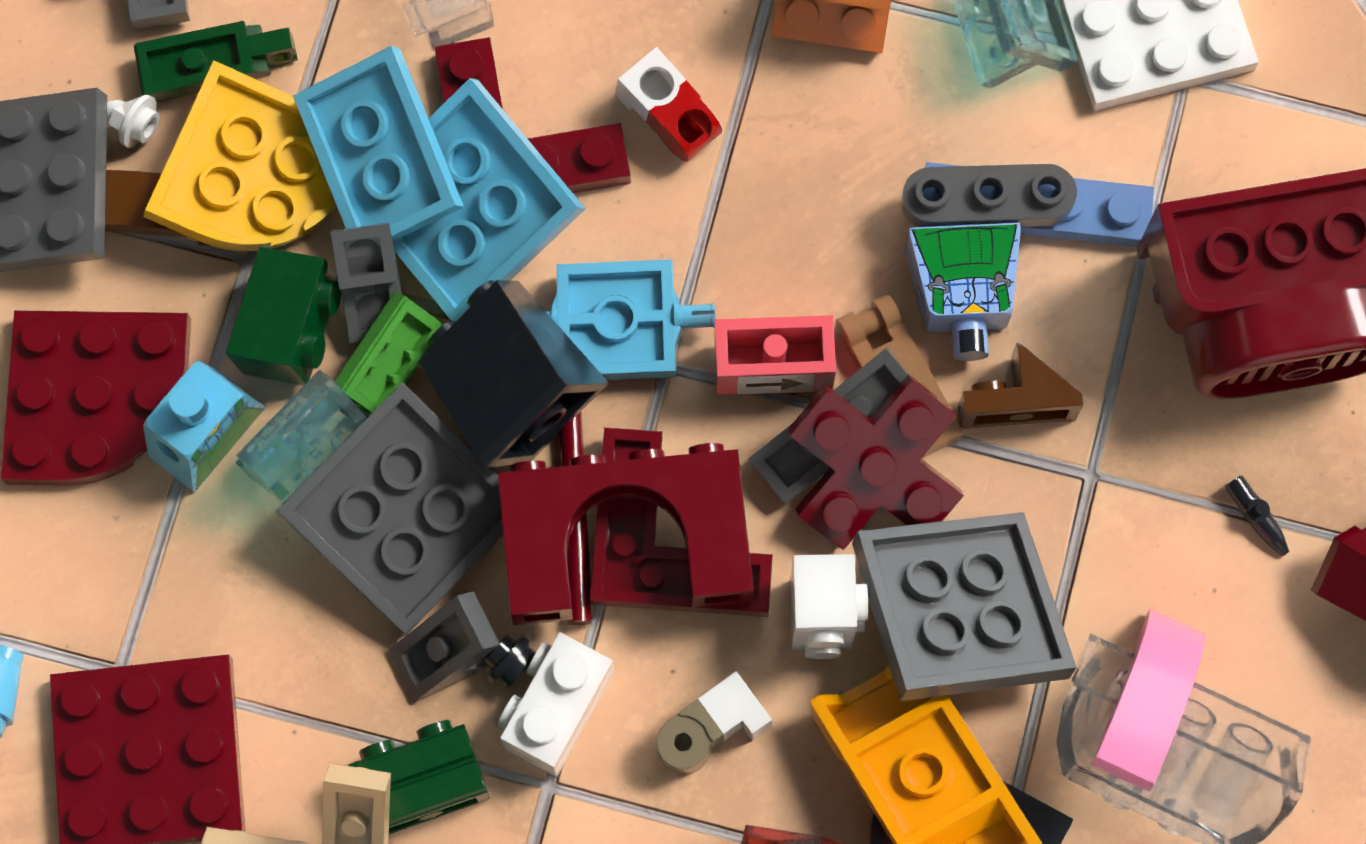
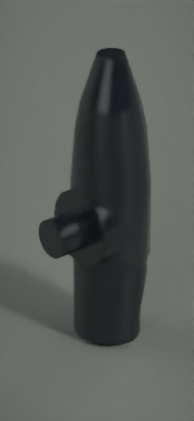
[1225,475,1290,556]

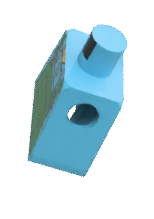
[143,360,265,493]

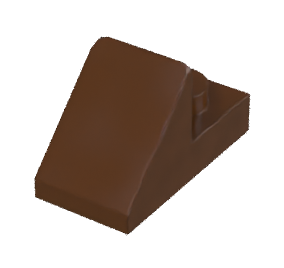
[958,343,1083,429]

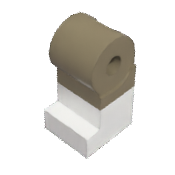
[657,671,772,774]

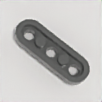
[901,164,1077,227]

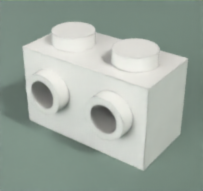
[790,554,868,659]
[497,632,614,777]

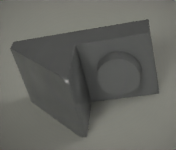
[389,591,500,702]

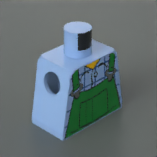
[905,223,1021,361]

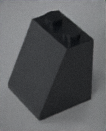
[418,280,609,468]

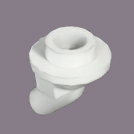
[107,95,160,148]

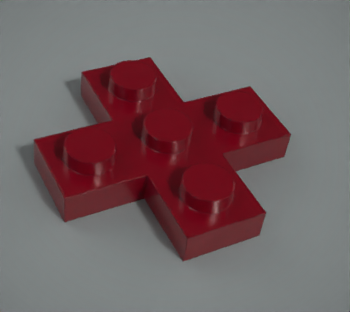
[787,374,964,550]

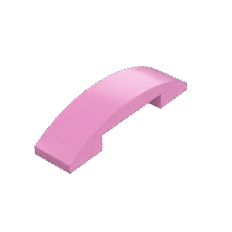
[1092,608,1205,792]

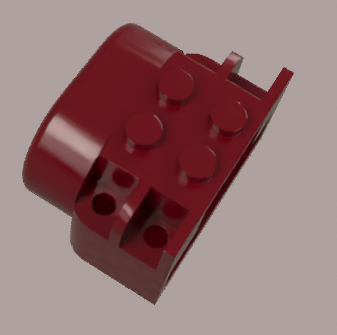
[1137,168,1366,399]

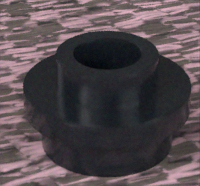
[483,633,536,689]

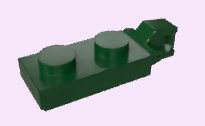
[133,20,298,102]

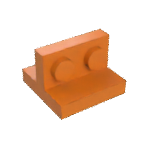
[771,0,891,53]

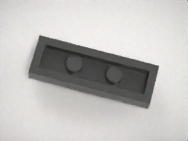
[749,347,911,505]

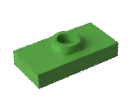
[330,291,444,415]

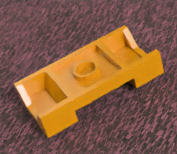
[809,665,1042,844]

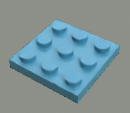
[393,78,586,322]

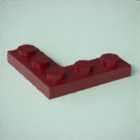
[434,37,631,193]
[590,427,773,617]

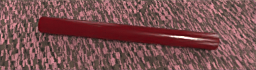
[560,411,592,625]

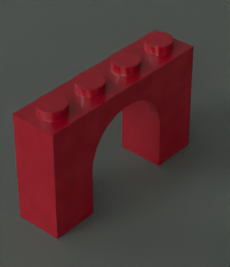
[498,443,754,626]

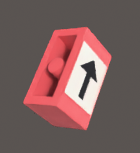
[714,315,836,395]

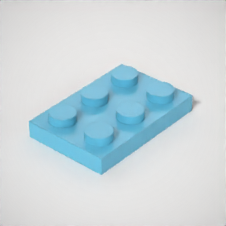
[293,46,464,241]

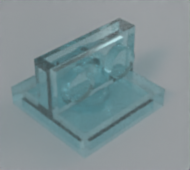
[953,0,1079,89]
[235,370,366,504]

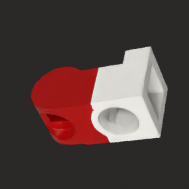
[615,47,722,162]

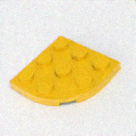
[143,60,337,251]

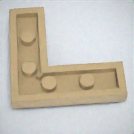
[201,763,391,844]

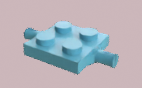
[546,259,715,380]

